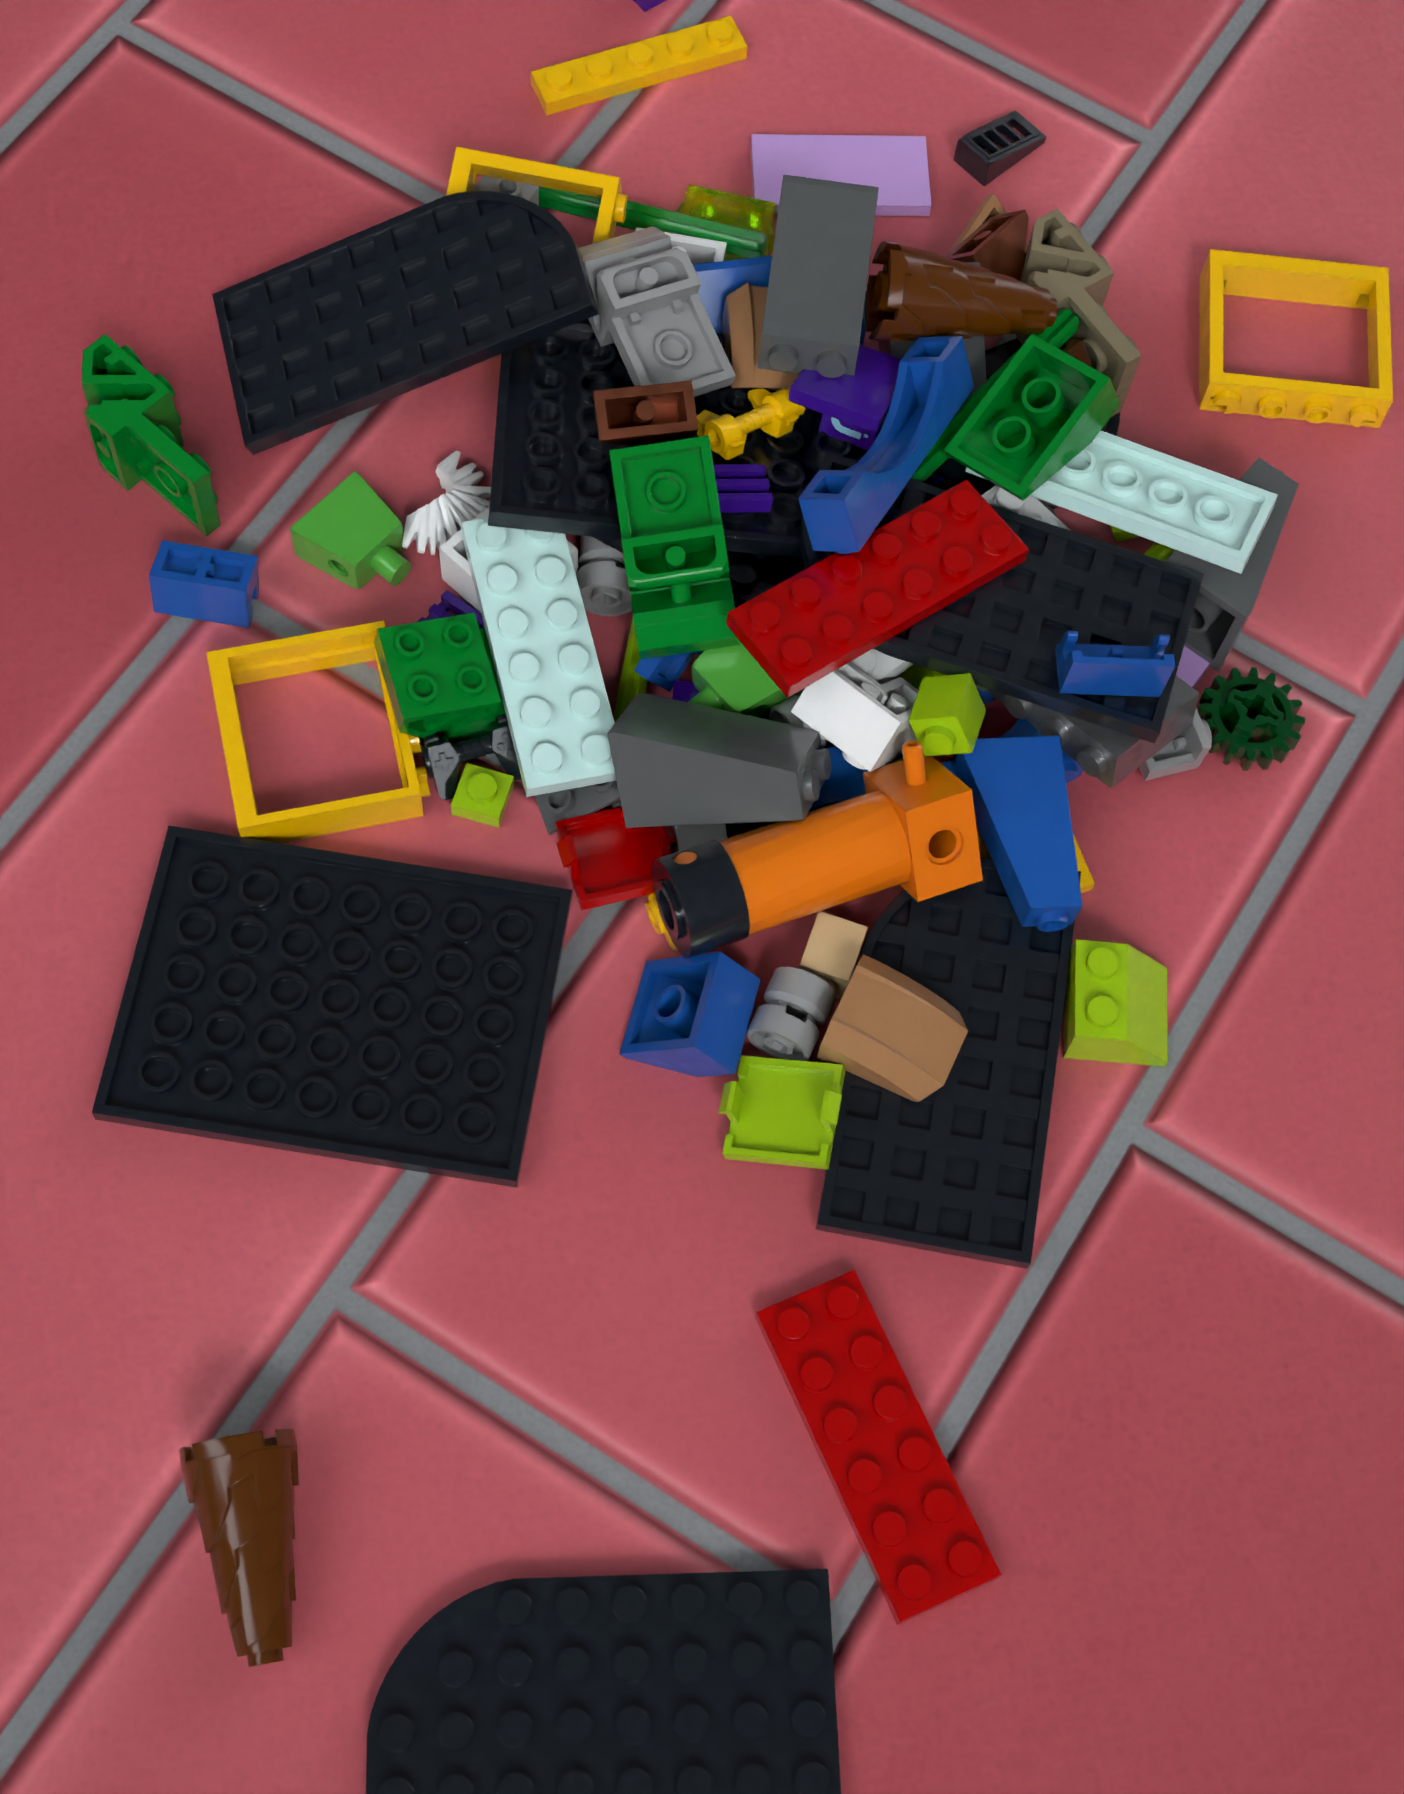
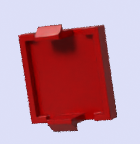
[555,806,678,911]

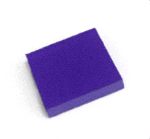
[788,344,901,433]

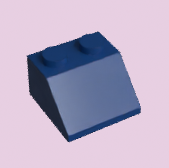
[619,951,761,1077]

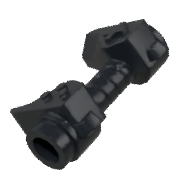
[420,714,522,800]

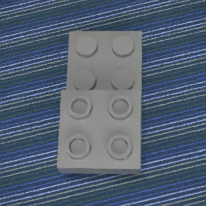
[578,226,736,397]

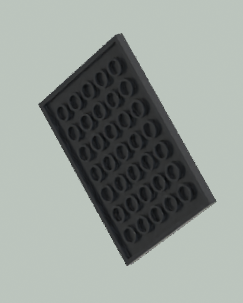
[488,319,868,559]
[92,826,572,1188]

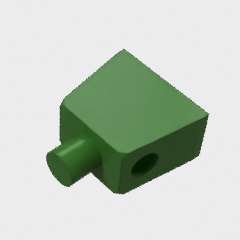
[290,471,411,589]
[688,641,805,719]

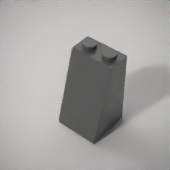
[758,175,879,378]
[1165,458,1299,671]
[607,693,831,828]

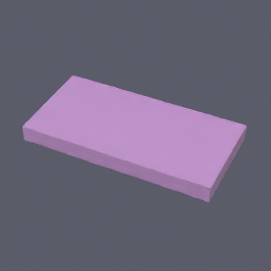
[750,134,932,216]

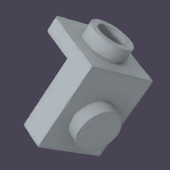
[1139,709,1212,781]

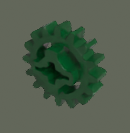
[1197,667,1305,771]

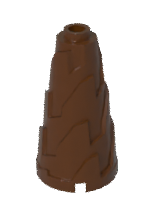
[865,241,1057,342]
[179,1429,299,1667]

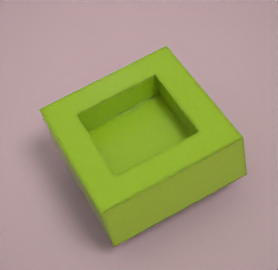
[451,763,514,828]

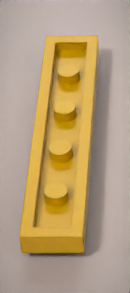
[531,15,748,116]

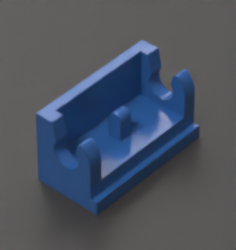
[149,540,259,628]
[1055,631,1175,697]

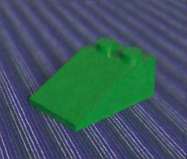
[944,334,1120,501]

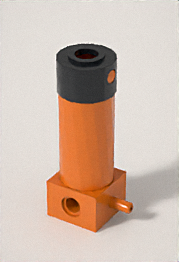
[652,741,983,959]

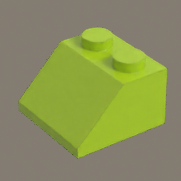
[1063,939,1168,1067]

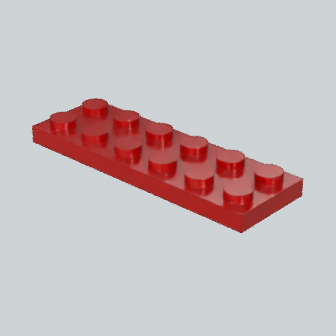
[726,480,1029,698]
[755,1270,1002,1625]

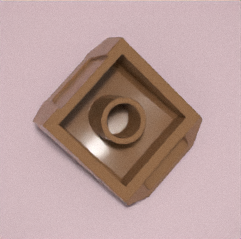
[721,282,799,390]
[817,954,968,1102]

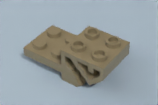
[1015,208,1142,417]

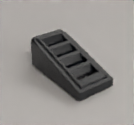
[954,110,1046,186]

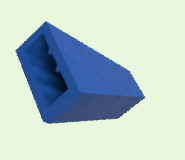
[951,736,1083,932]

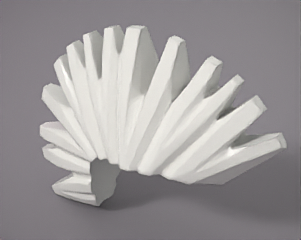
[402,450,491,555]

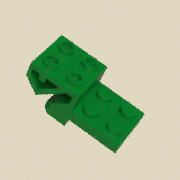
[81,334,221,536]
[609,435,739,660]
[374,613,506,742]

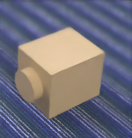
[799,911,868,999]

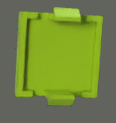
[718,1055,846,1170]

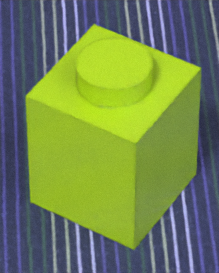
[909,673,986,757]

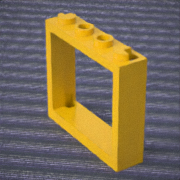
[446,147,628,244]
[1199,249,1393,428]
[206,620,431,843]

